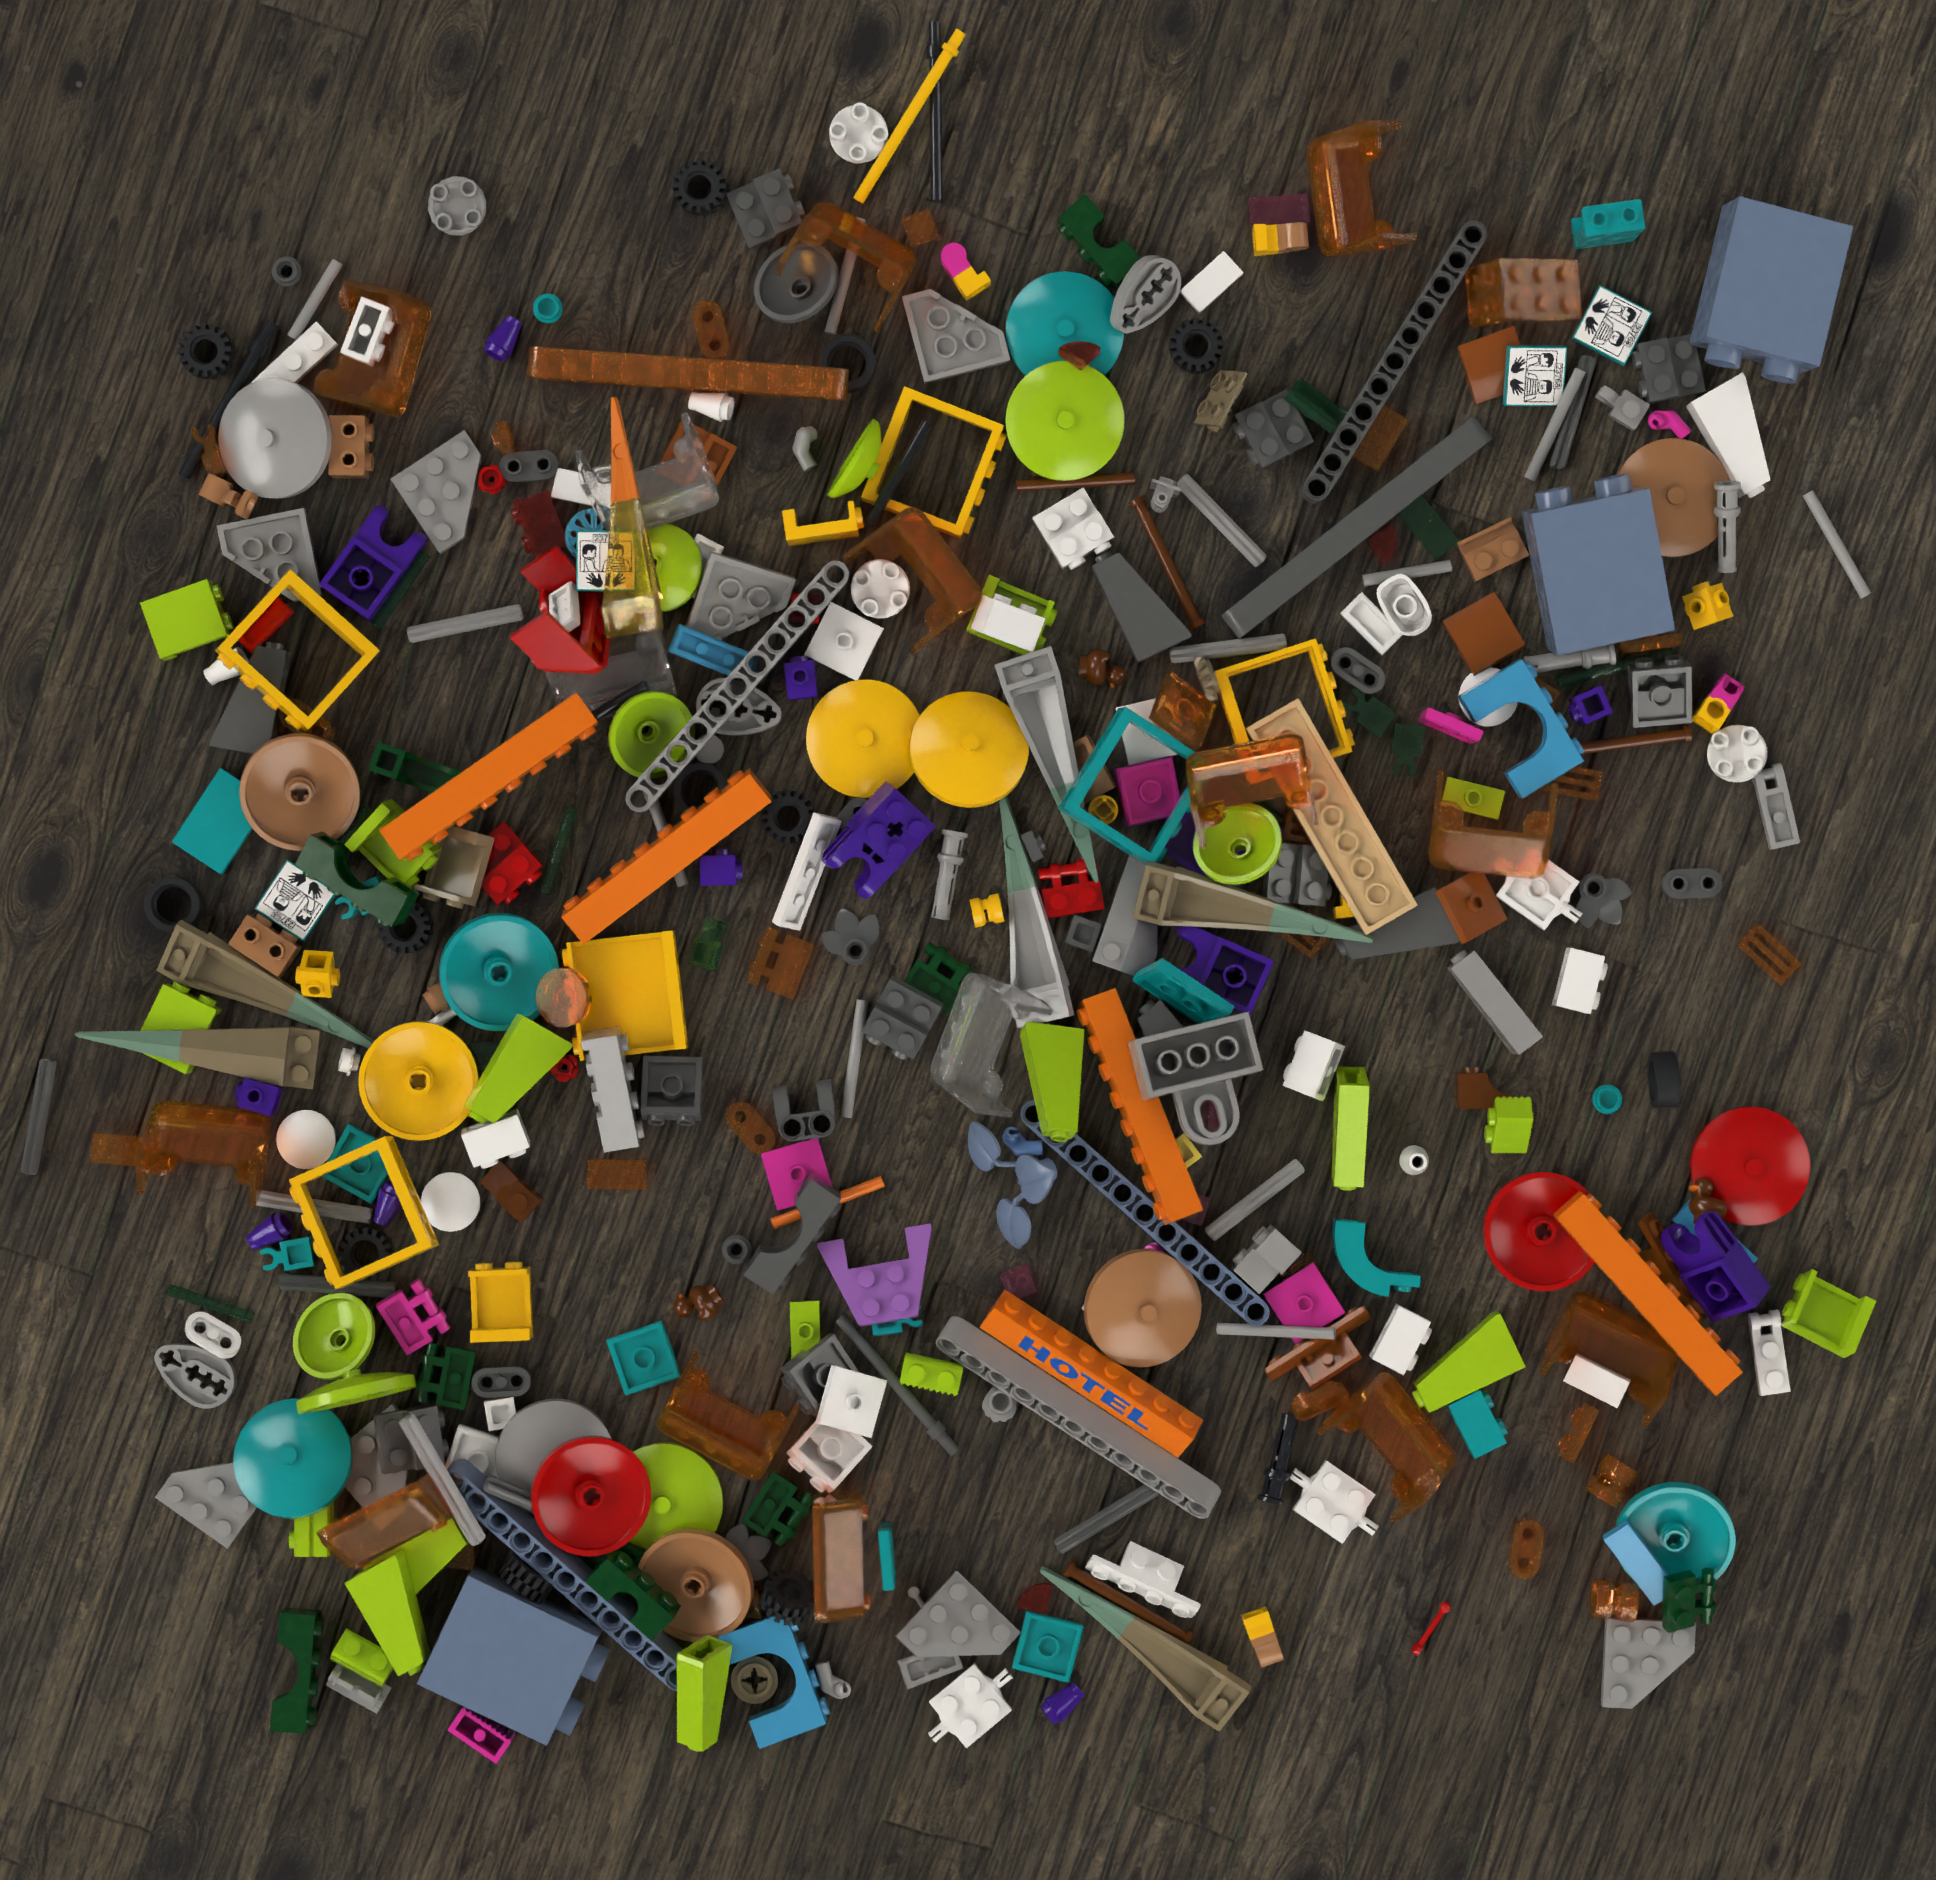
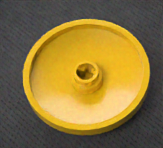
[806,680,920,798]
[909,691,1029,808]
[358,1021,479,1141]

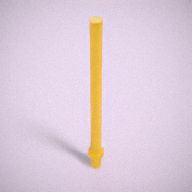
[853,28,966,204]

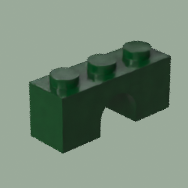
[1057,194,1141,290]
[585,1549,681,1641]

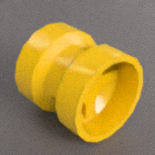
[1088,795,1118,825]
[969,893,1004,928]

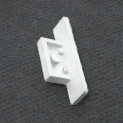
[1085,1541,1201,1618]

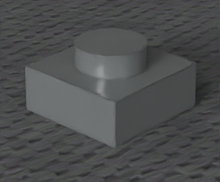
[1021,830,1046,863]
[1064,915,1102,952]

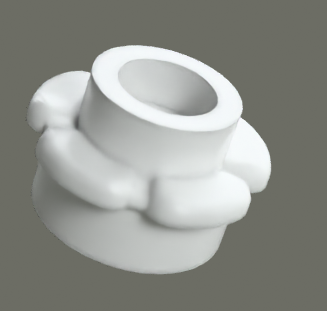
[338,1047,360,1076]

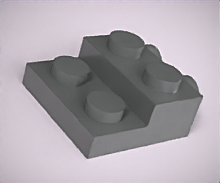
[726,168,806,250]
[1631,334,1706,404]
[1232,389,1314,470]
[1628,655,1692,728]
[1262,843,1332,907]
[861,976,944,1060]
[640,1056,703,1126]
[780,1333,860,1417]
[373,1403,449,1475]

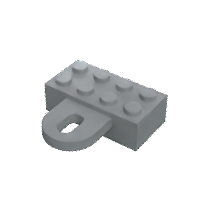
[1128,1012,1263,1145]

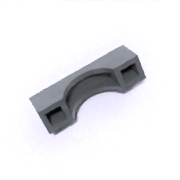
[743,1173,842,1295]

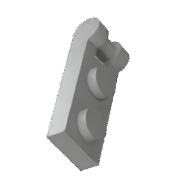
[1752,763,1800,850]

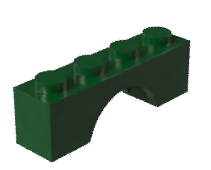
[368,742,485,812]
[295,832,419,927]
[270,1607,324,1734]

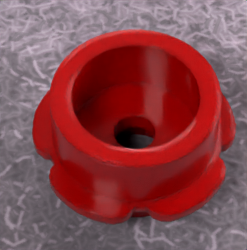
[478,465,507,494]
[550,1054,579,1082]

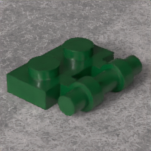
[904,942,979,1016]
[416,1342,477,1410]
[741,1470,816,1548]
[1662,1568,1716,1633]

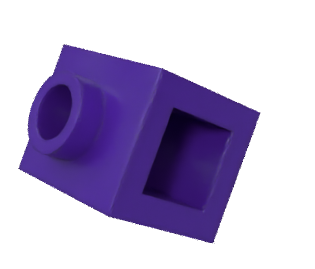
[784,656,819,701]
[1567,685,1613,726]
[700,849,743,886]
[235,1078,284,1116]

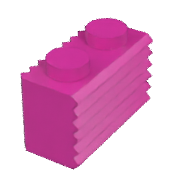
[447,1706,515,1764]

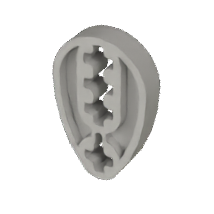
[1110,255,1181,334]
[696,678,782,736]
[154,1343,237,1409]

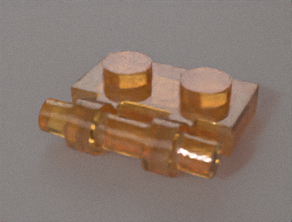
[746,927,815,1000]

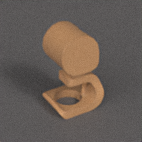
[198,473,259,519]

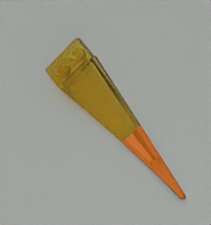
[602,396,664,638]

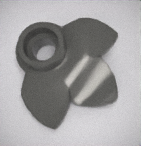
[1576,873,1632,928]
[821,908,879,965]
[725,1524,772,1581]

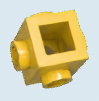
[1682,581,1733,630]
[295,950,340,998]

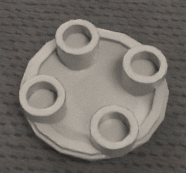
[428,176,486,236]

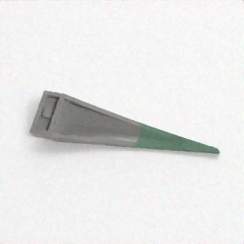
[994,646,1099,883]
[999,796,1074,1028]

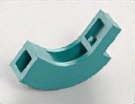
[1332,1218,1421,1297]

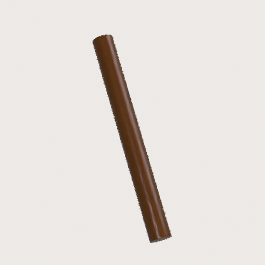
[1016,472,1135,492]

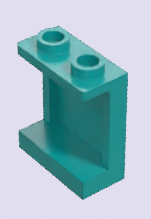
[1571,199,1645,250]

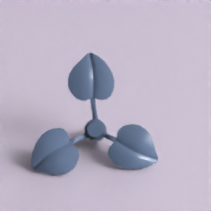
[968,1121,1057,1249]

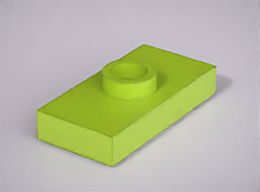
[1439,777,1505,820]
[790,1300,821,1359]

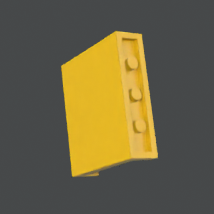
[562,930,688,1061]

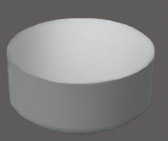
[696,734,724,764]

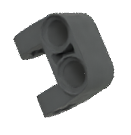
[772,1079,836,1141]

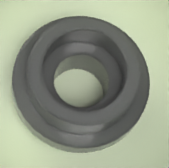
[272,256,302,287]
[722,1234,752,1264]

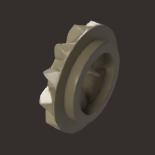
[1194,655,1220,702]
[731,1656,779,1704]

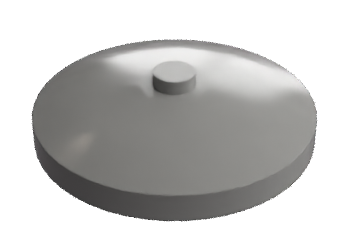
[218,379,332,499]
[495,1398,611,1514]

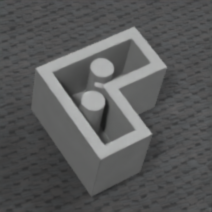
[1231,1224,1302,1294]

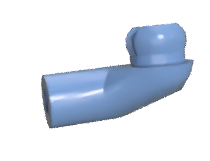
[1002,1126,1043,1156]

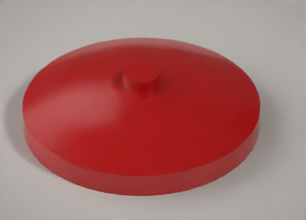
[1689,1106,1810,1226]
[1483,1171,1599,1291]
[531,1435,651,1556]

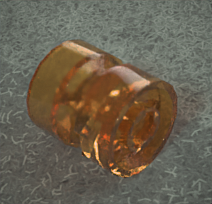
[1584,1453,1639,1509]
[1590,1579,1639,1622]

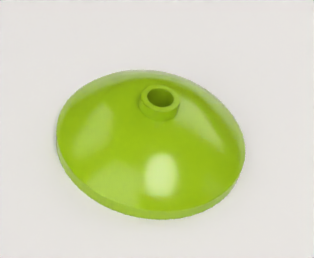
[827,419,881,498]
[625,523,703,612]
[608,691,695,779]
[1193,802,1282,885]
[293,1293,375,1380]

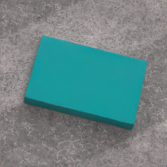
[172,768,253,875]
[1132,958,1234,1024]

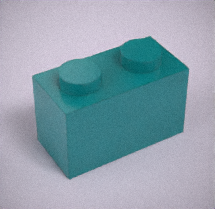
[1447,1389,1508,1459]

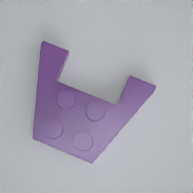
[817,1223,932,1327]

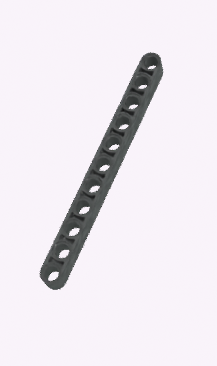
[1302,221,1487,504]
[1221,416,1492,639]

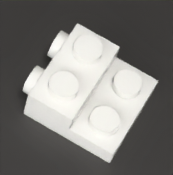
[1032,488,1114,570]
[786,1421,873,1493]

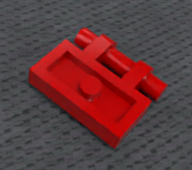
[1038,859,1105,918]

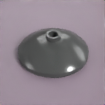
[754,241,838,323]

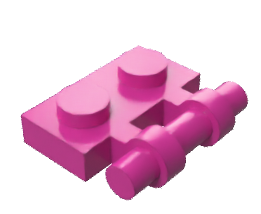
[376,1278,450,1355]

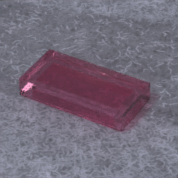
[1248,194,1310,229]

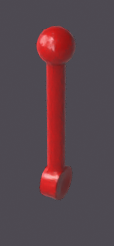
[1411,1602,1451,1656]

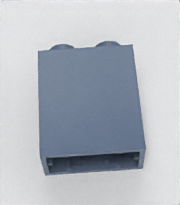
[1690,196,1853,384]
[1522,473,1675,655]
[417,1566,611,1746]

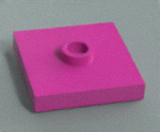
[1418,707,1484,744]
[1114,756,1181,827]
[761,1138,833,1211]
[1263,1262,1346,1344]

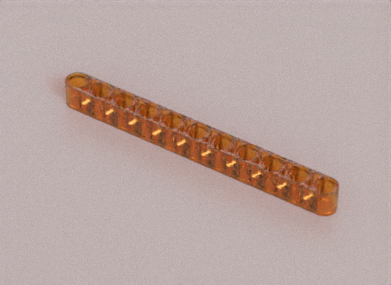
[527,347,849,401]

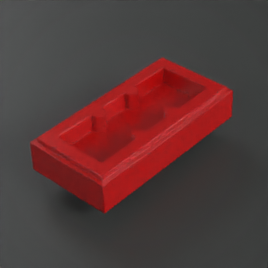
[238,596,295,654]

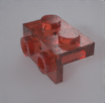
[510,489,567,558]

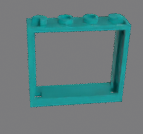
[1058,706,1214,866]

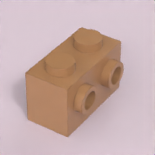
[328,415,374,479]
[228,913,302,977]

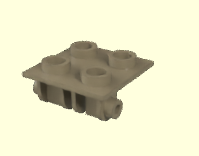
[1194,370,1248,433]

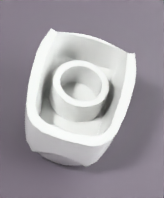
[1377,573,1432,636]

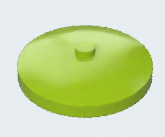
[1005,361,1124,481]
[296,1369,417,1414]
[629,1442,724,1552]

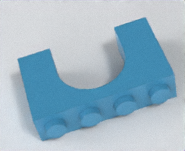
[1457,659,1584,799]
[718,1615,830,1749]

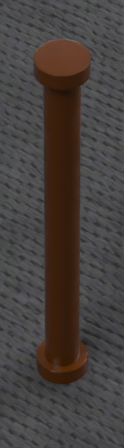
[1129,495,1206,631]
[1580,725,1692,754]
[1063,1560,1194,1644]

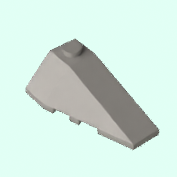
[1092,855,1158,976]

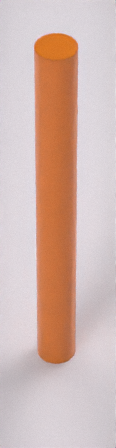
[770,1176,885,1229]

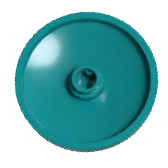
[1006,271,1124,376]
[439,913,559,1031]
[233,1398,353,1519]
[1615,1482,1736,1580]

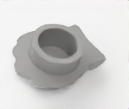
[982,1385,1017,1422]

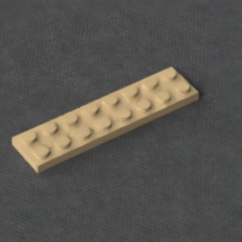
[1246,698,1418,935]

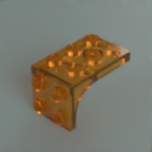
[1465,258,1582,328]

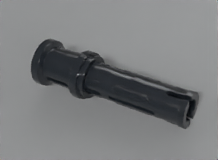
[1257,1413,1300,1505]

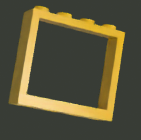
[861,386,1007,539]
[215,569,380,731]
[1214,638,1355,786]
[289,1136,439,1289]

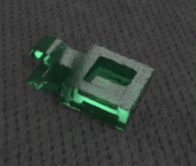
[688,917,728,972]

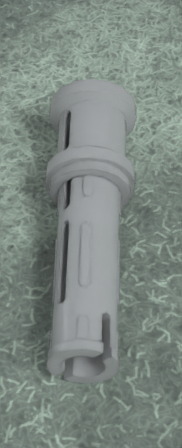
[1714,481,1741,573]
[1523,644,1616,673]
[931,829,968,920]

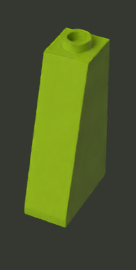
[464,1013,573,1124]
[1020,1021,1084,1142]
[1332,1066,1370,1191]
[1412,1311,1526,1413]
[362,1516,469,1595]
[345,1548,431,1677]
[677,1635,733,1752]

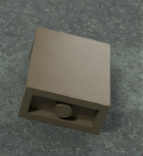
[413,826,495,909]

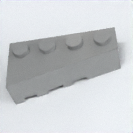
[581,1026,645,1153]

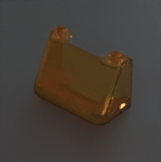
[313,279,431,418]

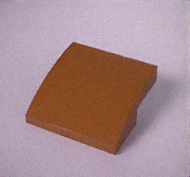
[1457,326,1520,405]
[655,419,737,500]
[1442,592,1525,676]

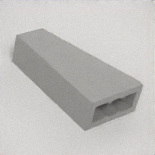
[1447,949,1543,1055]

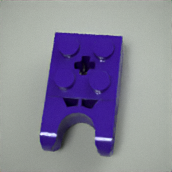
[319,504,427,622]
[822,781,936,898]
[1176,926,1274,1016]
[1661,1211,1771,1322]

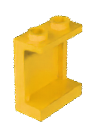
[782,501,864,547]
[468,1262,533,1343]

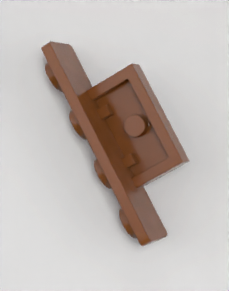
[1638,1212,1708,1324]
[1264,1306,1371,1390]

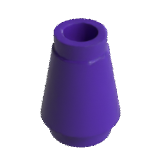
[484,315,522,362]
[373,1180,402,1227]
[246,1212,293,1250]
[1040,1682,1084,1725]

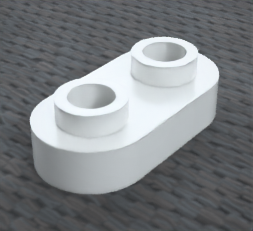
[185,1312,241,1359]

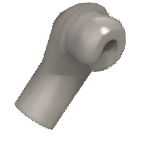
[792,426,818,472]
[815,1660,851,1699]

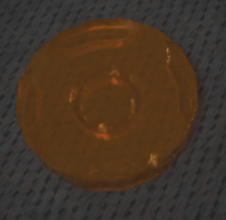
[536,968,592,1027]

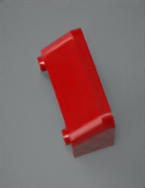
[510,545,614,674]

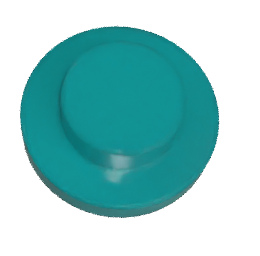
[533,293,563,324]
[1592,1084,1622,1114]

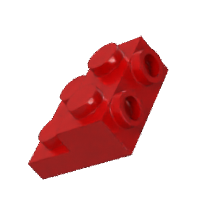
[481,822,544,905]

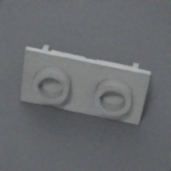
[1150,476,1181,513]
[326,1664,392,1714]

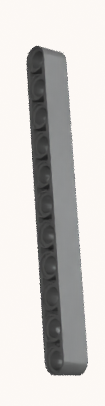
[626,561,849,813]
[936,1316,1221,1519]

